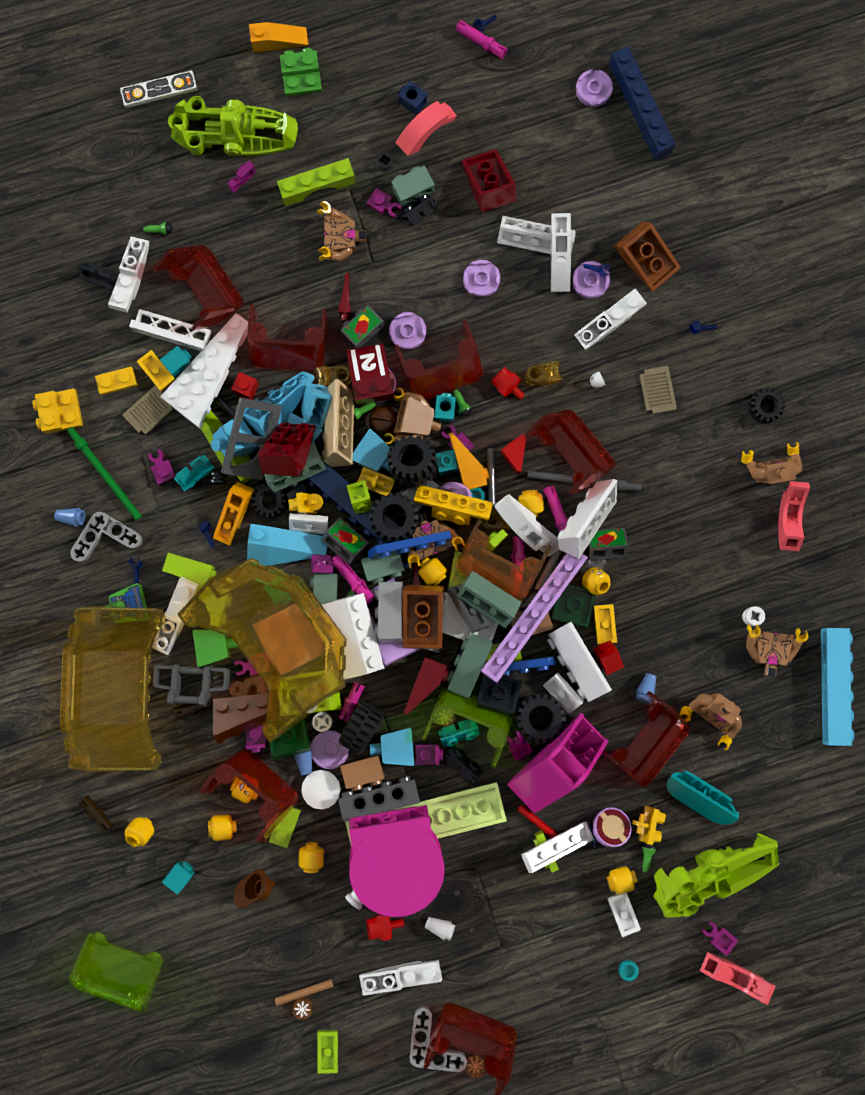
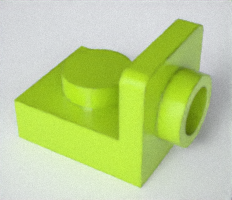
[346,480,373,514]

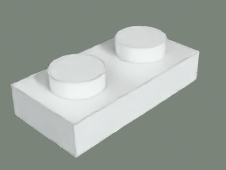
[289,513,328,534]
[543,673,584,714]
[607,893,641,937]

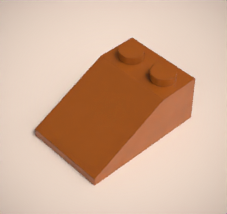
[614,222,681,292]
[403,585,444,649]

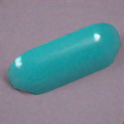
[667,771,739,825]

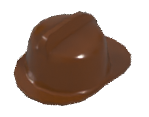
[365,406,399,438]
[234,869,276,908]

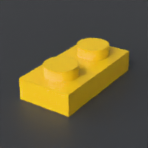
[137,350,176,392]
[95,366,138,396]
[593,604,617,644]

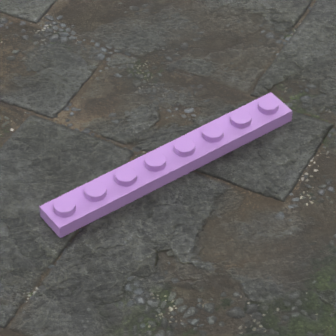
[481,553,588,683]

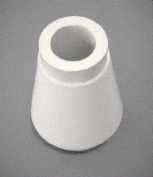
[425,917,456,941]

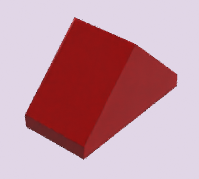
[500,434,527,474]

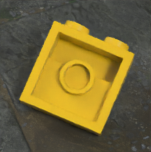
[32,389,83,434]

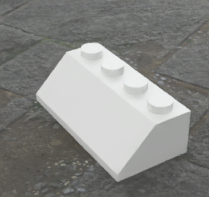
[557,479,617,559]
[320,593,384,680]
[547,622,612,702]

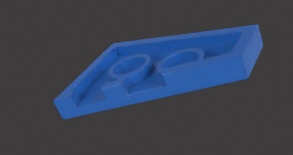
[503,656,558,675]

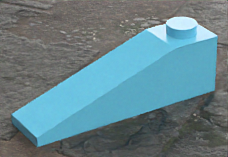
[243,371,315,437]
[247,524,327,567]

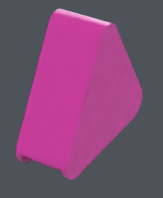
[507,713,608,813]

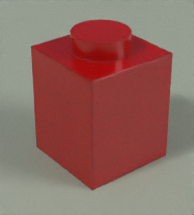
[231,372,259,399]
[593,640,624,676]

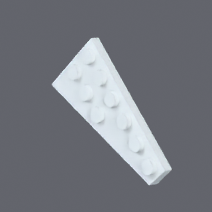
[160,313,251,429]

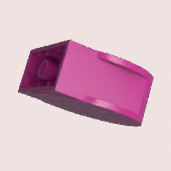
[349,805,444,917]

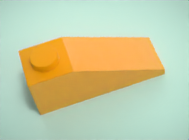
[249,22,308,52]
[448,433,489,490]
[213,482,255,546]

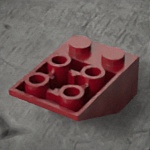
[258,422,316,476]

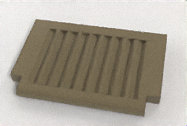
[639,366,677,414]
[122,385,173,435]

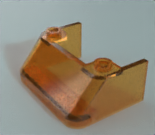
[456,518,552,601]

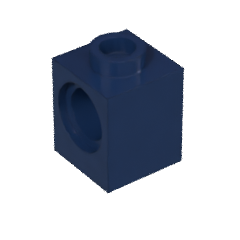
[398,81,428,116]

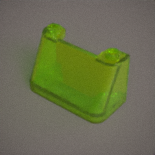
[68,932,164,1013]

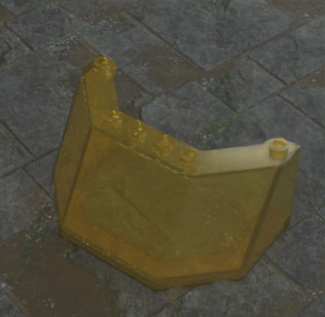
[177,558,346,743]
[60,606,165,772]

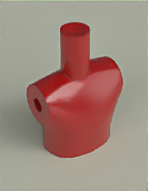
[491,367,525,400]
[366,914,404,941]

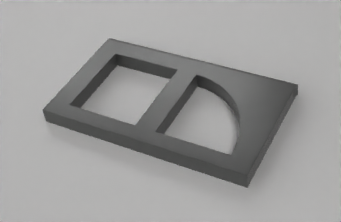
[221,397,282,480]

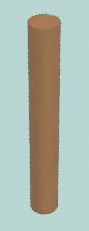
[275,979,334,1006]

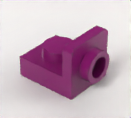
[311,555,333,574]
[245,724,267,753]
[416,744,443,765]

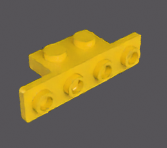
[414,485,493,526]

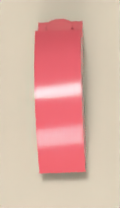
[395,101,457,156]
[778,481,810,551]
[700,952,776,1005]

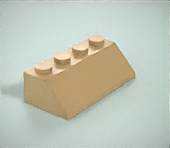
[322,379,354,467]

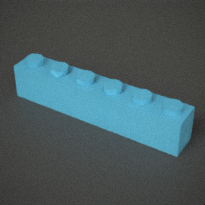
[821,628,854,746]

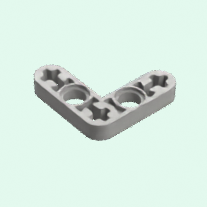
[70,512,143,562]
[410,1006,467,1072]

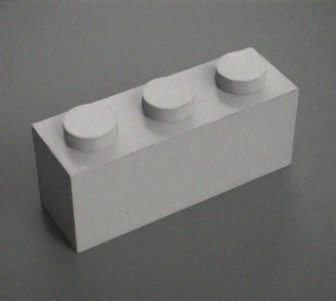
[375,582,404,644]

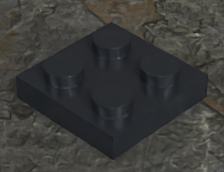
[476,674,522,717]

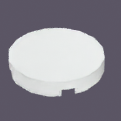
[301,770,341,809]

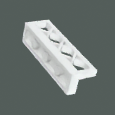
[497,216,575,254]
[129,309,212,352]

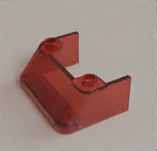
[152,245,244,331]
[248,304,328,371]
[395,319,483,401]
[524,409,616,495]
[601,691,690,787]
[198,749,298,843]
[423,1003,517,1095]

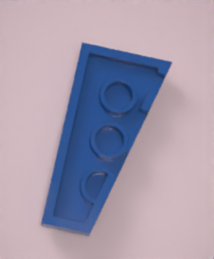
[367,531,451,559]

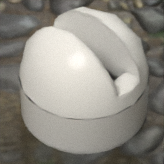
[590,371,605,388]

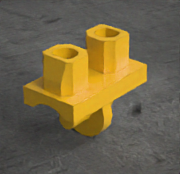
[357,467,395,496]
[288,492,323,515]
[632,806,666,845]

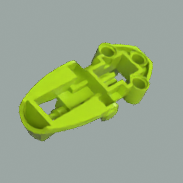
[168,96,298,156]
[654,833,779,918]

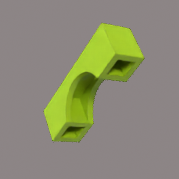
[277,158,355,207]

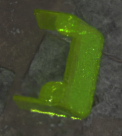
[422,686,512,768]

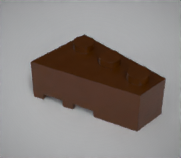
[213,693,276,744]

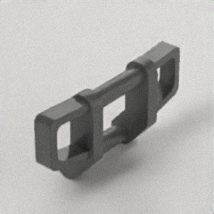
[153,664,230,707]

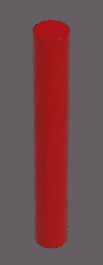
[517,804,559,838]

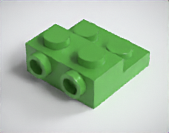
[280,48,322,97]

